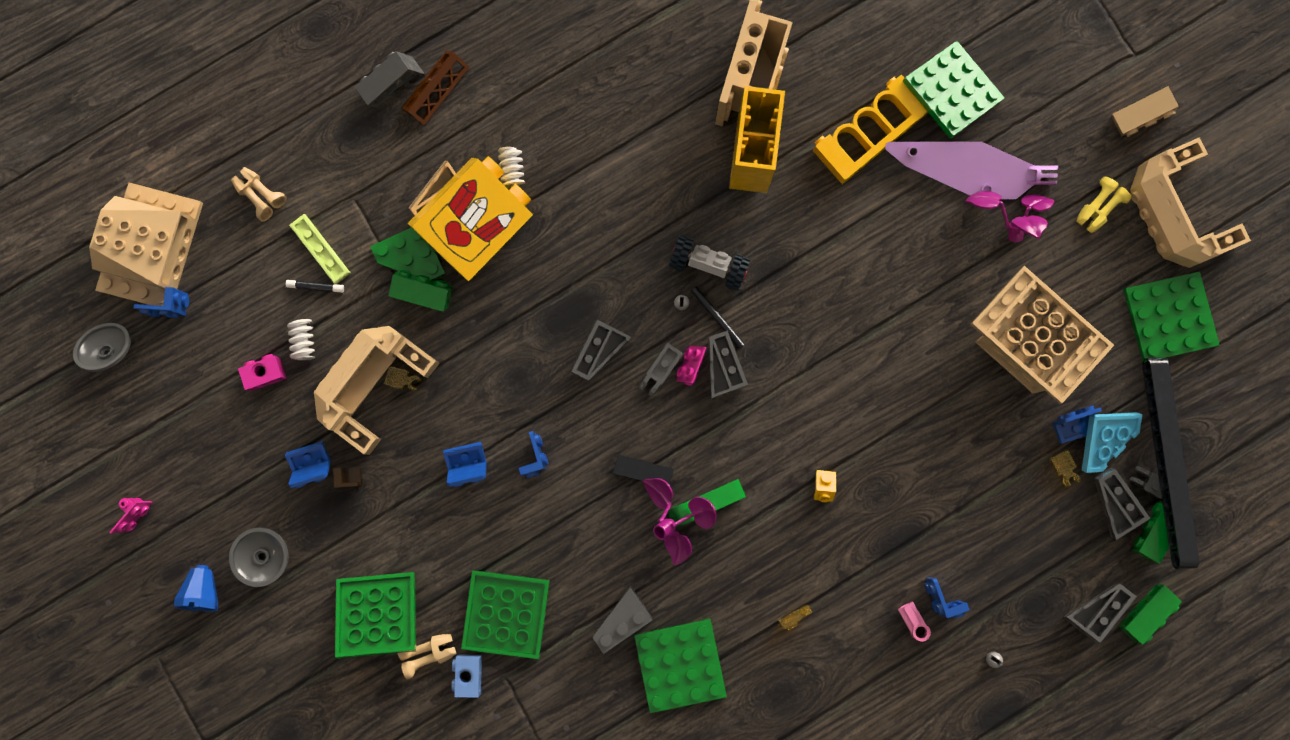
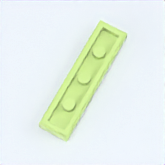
[289,214,351,284]

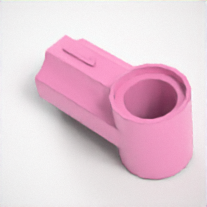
[898,601,931,642]

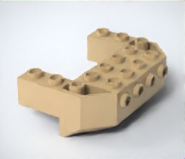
[1130,137,1251,268]
[314,326,439,455]

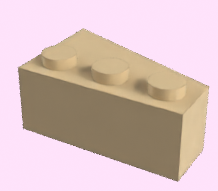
[1111,86,1179,137]
[409,161,456,216]

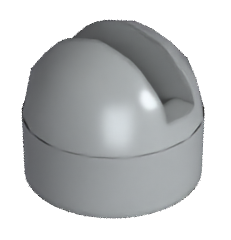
[674,295,689,311]
[986,652,1003,668]

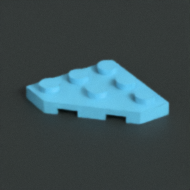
[1082,412,1142,473]

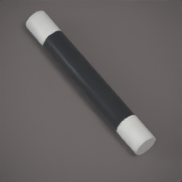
[286,280,344,293]

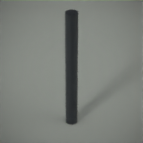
[691,286,745,349]

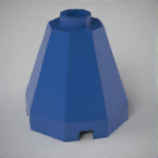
[174,565,219,612]

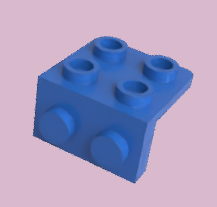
[133,287,189,319]
[1052,405,1102,444]
[519,431,549,479]
[285,441,331,488]
[443,442,487,487]
[924,577,969,619]

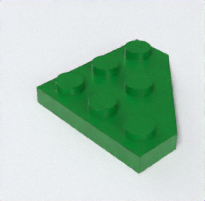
[370,227,446,281]

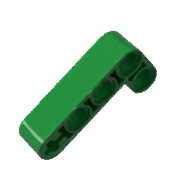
[668,479,746,527]

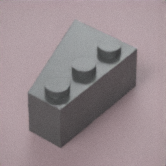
[355,51,425,107]
[570,320,631,381]
[708,330,748,400]
[1094,467,1150,540]
[1063,584,1137,643]
[592,586,653,654]

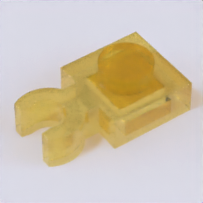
[384,366,421,391]
[1048,450,1080,487]
[778,604,812,630]

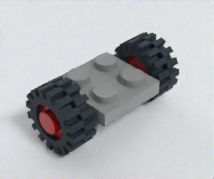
[669,234,750,291]

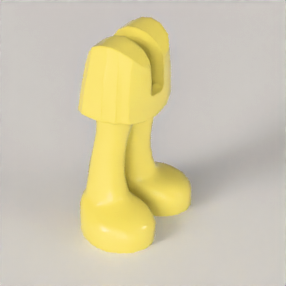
[1076,177,1132,233]

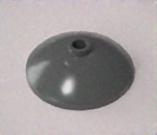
[73,323,131,372]
[229,528,289,587]

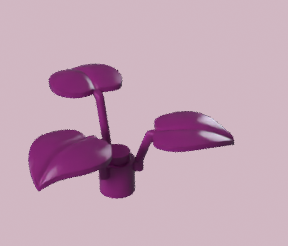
[965,191,1054,242]
[642,478,717,566]

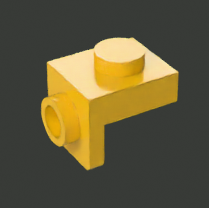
[814,470,836,502]

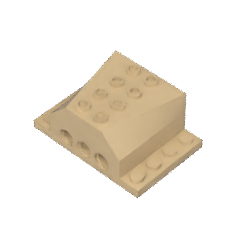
[715,0,793,126]
[89,183,203,306]
[971,266,1114,404]

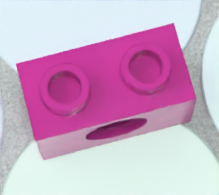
[238,354,287,391]

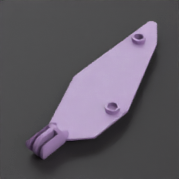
[885,142,1058,199]

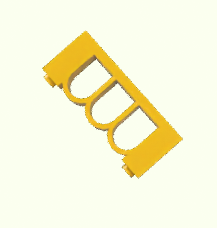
[813,75,928,185]

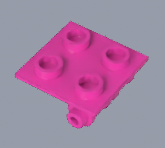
[676,346,706,386]
[109,498,152,534]

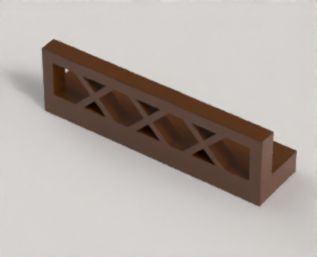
[401,50,469,125]

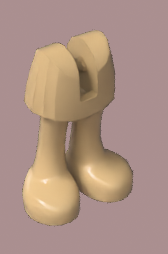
[231,167,287,222]
[397,634,457,679]

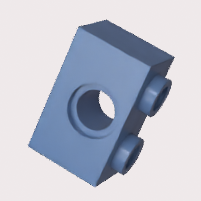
[451,654,482,698]

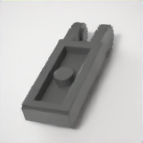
[639,343,684,397]
[1130,466,1162,501]

